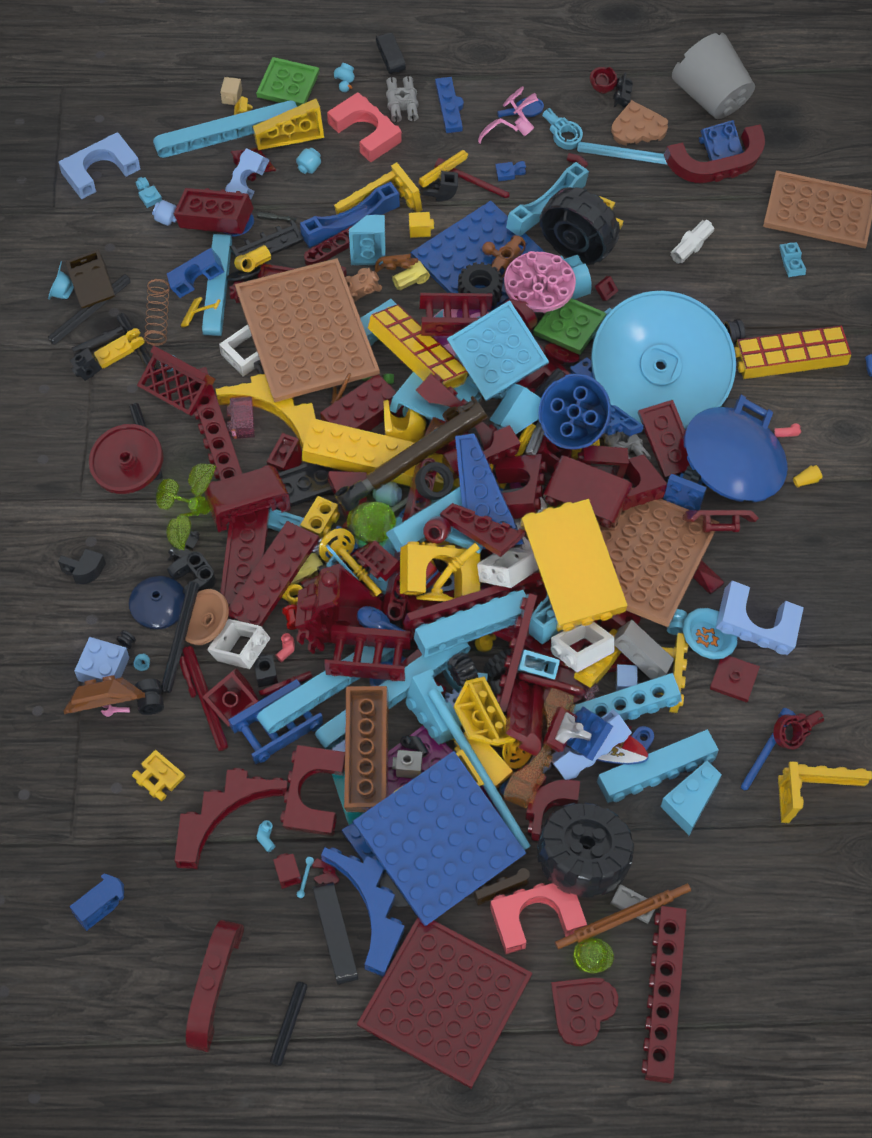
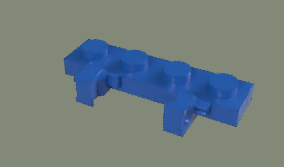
[604,405,644,436]

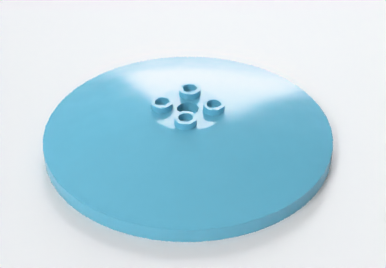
[591,291,736,430]

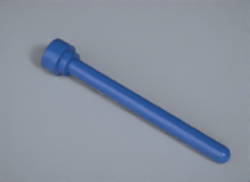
[741,708,796,790]

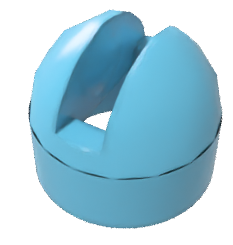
[134,654,150,671]

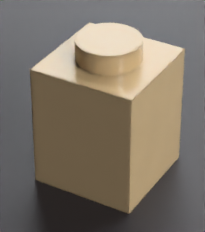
[220,77,242,105]

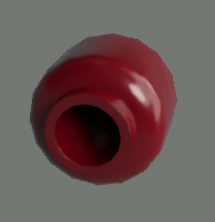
[423,516,451,544]

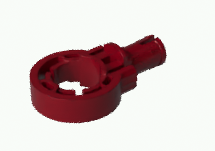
[773,710,824,749]

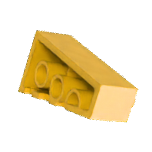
[253,99,324,150]

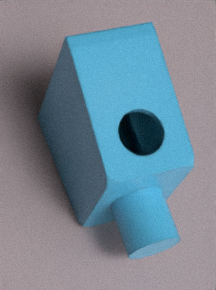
[517,650,560,679]

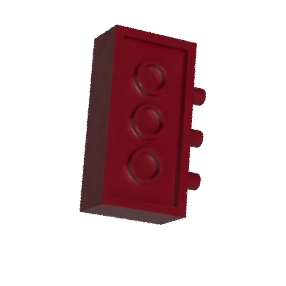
[173,188,254,234]

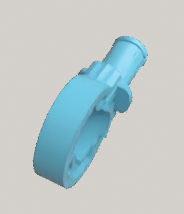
[542,108,583,150]

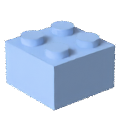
[74,637,129,683]

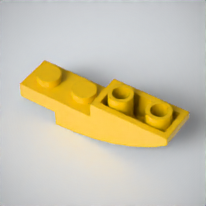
[574,629,621,688]

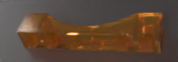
[504,687,576,808]

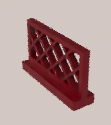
[137,345,215,416]

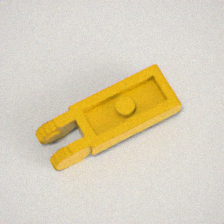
[94,328,145,368]

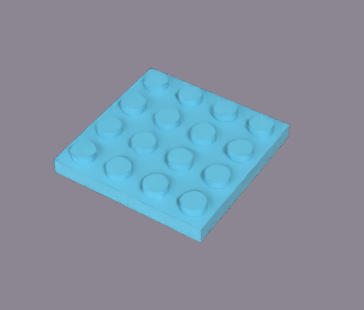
[447,300,549,401]

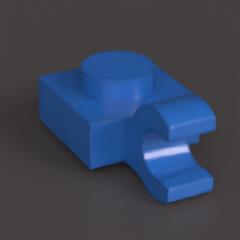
[496,161,526,182]

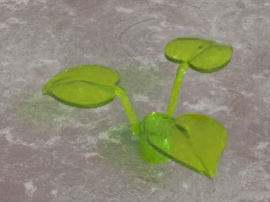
[156,464,216,550]

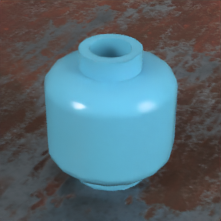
[296,148,321,174]

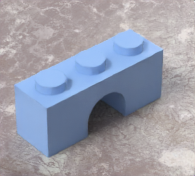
[225,148,269,200]

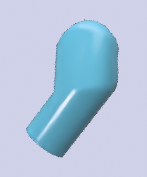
[256,820,275,852]

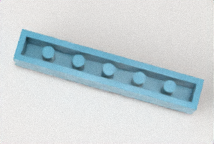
[386,486,462,553]
[414,590,533,658]
[597,729,719,803]

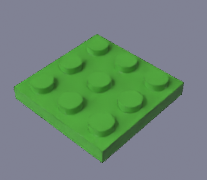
[256,57,320,107]
[533,298,607,355]

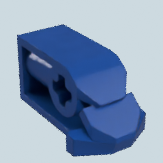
[69,874,124,931]

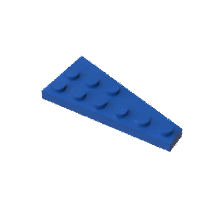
[455,434,525,550]

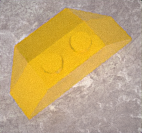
[453,676,516,745]

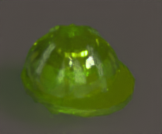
[573,937,614,973]

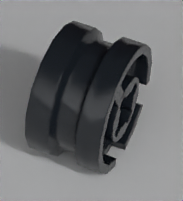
[724,319,746,345]

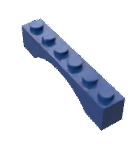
[300,182,400,248]

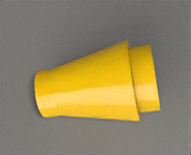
[793,465,822,488]

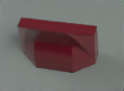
[267,433,302,471]

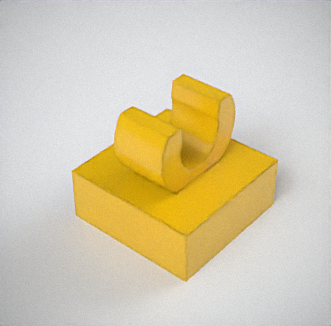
[234,96,253,115]

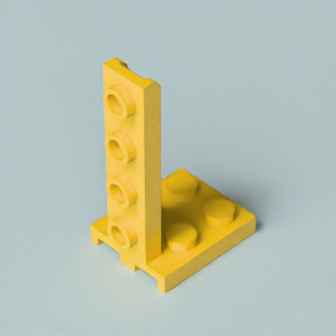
[334,162,423,215]
[778,762,872,823]

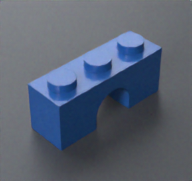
[167,248,224,298]

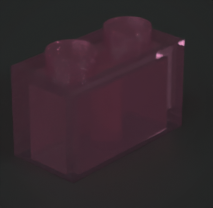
[227,396,255,439]

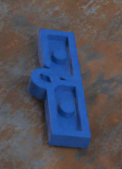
[435,77,464,133]

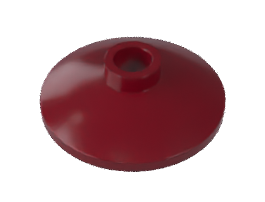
[544,344,579,364]

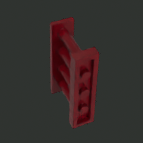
[419,293,492,336]
[324,625,411,681]

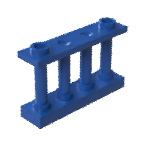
[229,679,323,765]

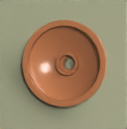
[185,589,229,645]

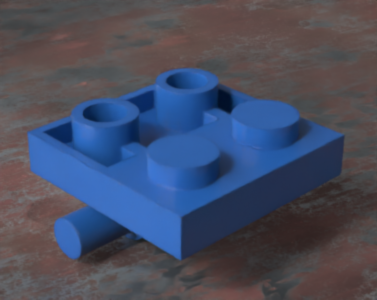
[699,120,743,161]

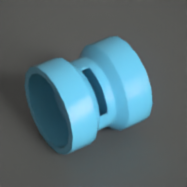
[667,609,687,635]

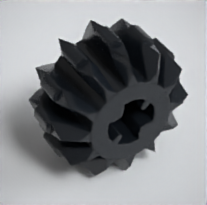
[447,652,478,687]

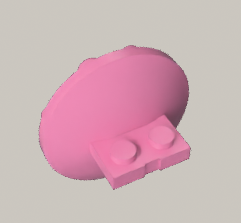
[504,251,576,314]

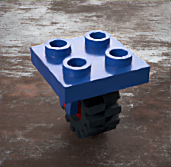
[663,464,707,510]

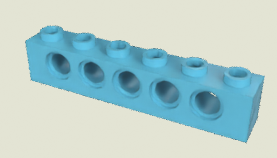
[565,673,682,720]

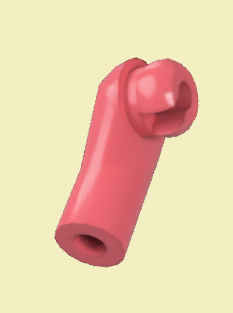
[775,423,801,437]
[275,633,295,662]

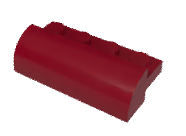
[505,678,544,756]

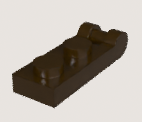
[474,868,530,906]

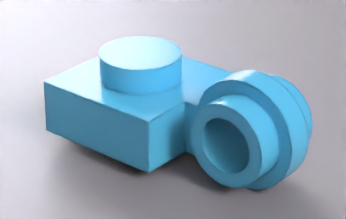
[135,177,162,208]

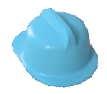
[48,261,74,300]

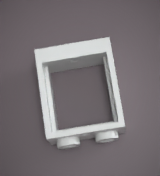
[219,325,260,377]
[477,548,538,588]
[207,619,270,669]
[551,622,614,672]

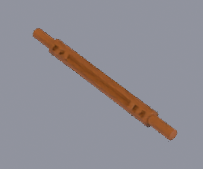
[555,883,691,950]

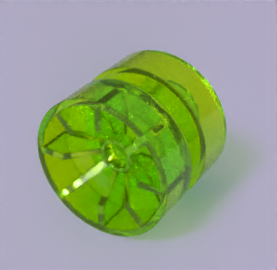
[347,502,396,542]

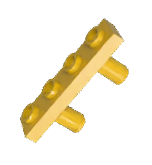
[656,633,688,713]

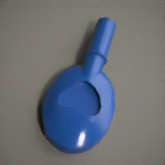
[497,98,544,118]
[357,606,405,631]

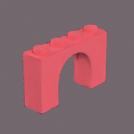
[327,92,402,162]
[490,883,587,954]

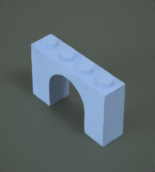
[59,132,140,199]
[716,581,804,655]

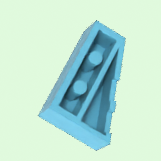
[528,594,563,644]
[405,669,462,745]

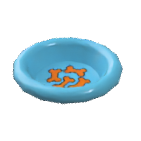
[683,608,737,659]

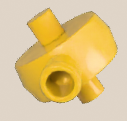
[475,634,496,652]

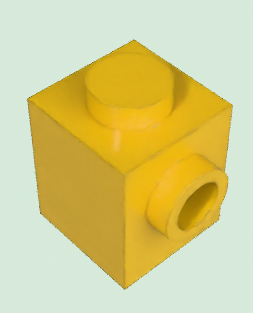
[409,212,434,238]

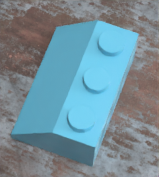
[349,215,386,265]

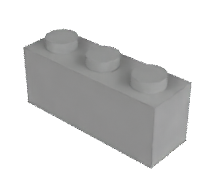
[614,620,674,680]

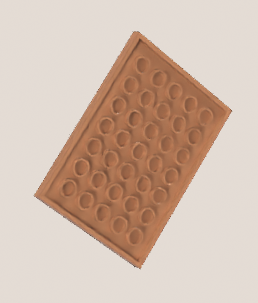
[235,258,380,402]
[596,487,719,627]

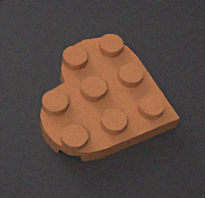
[611,100,668,146]

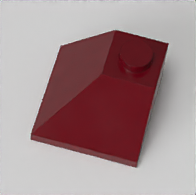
[203,668,259,727]

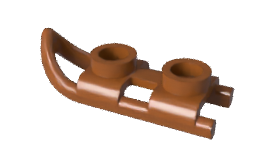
[375,254,418,272]

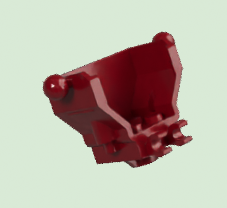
[295,564,383,654]

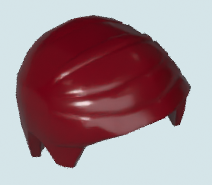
[590,67,617,94]

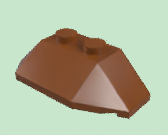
[64,675,145,714]

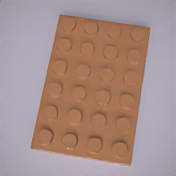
[763,171,872,249]

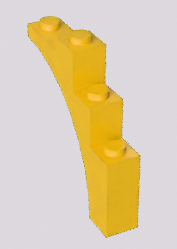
[216,374,316,450]

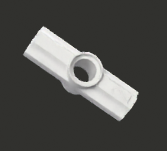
[670,220,714,263]

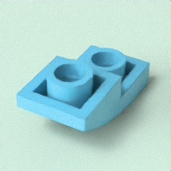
[780,242,806,277]

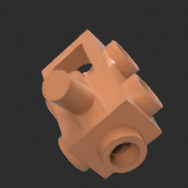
[345,268,382,302]

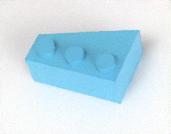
[661,761,722,836]

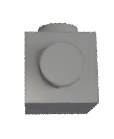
[392,750,422,778]

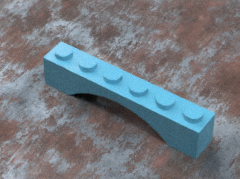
[506,162,589,236]

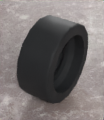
[415,462,454,500]

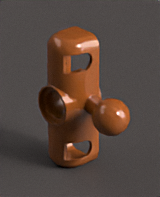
[482,235,526,278]

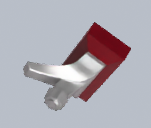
[543,706,592,752]

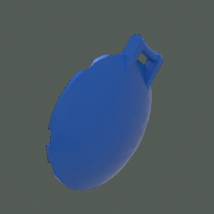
[684,394,788,502]

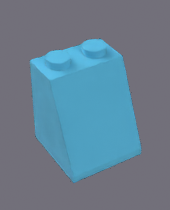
[490,383,541,434]

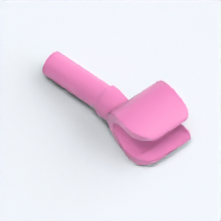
[101,705,130,717]

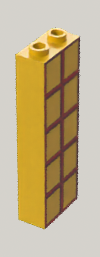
[368,304,468,388]
[734,325,851,379]

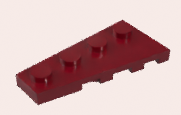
[440,503,525,557]

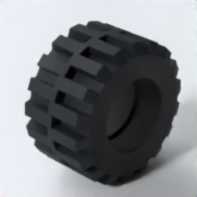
[458,262,503,307]

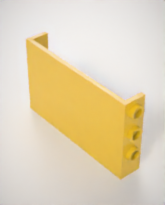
[521,499,627,632]

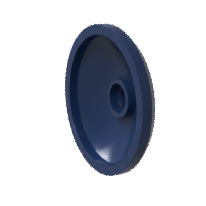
[129,576,185,629]

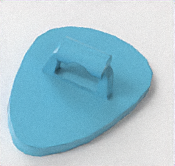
[326,544,360,581]

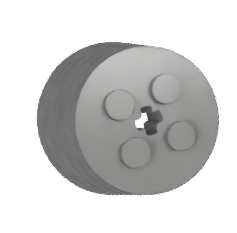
[672,33,755,119]

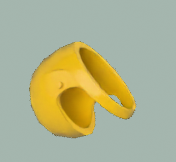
[383,400,427,442]

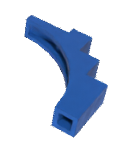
[321,848,405,977]

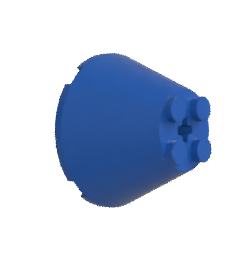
[538,374,611,450]

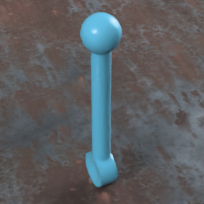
[297,857,314,898]

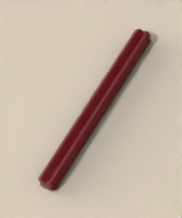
[183,646,228,751]

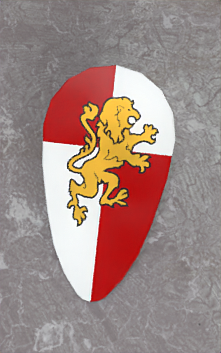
[597,735,649,765]

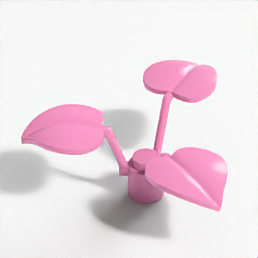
[478,86,538,144]

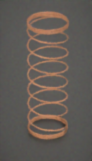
[144,279,170,346]

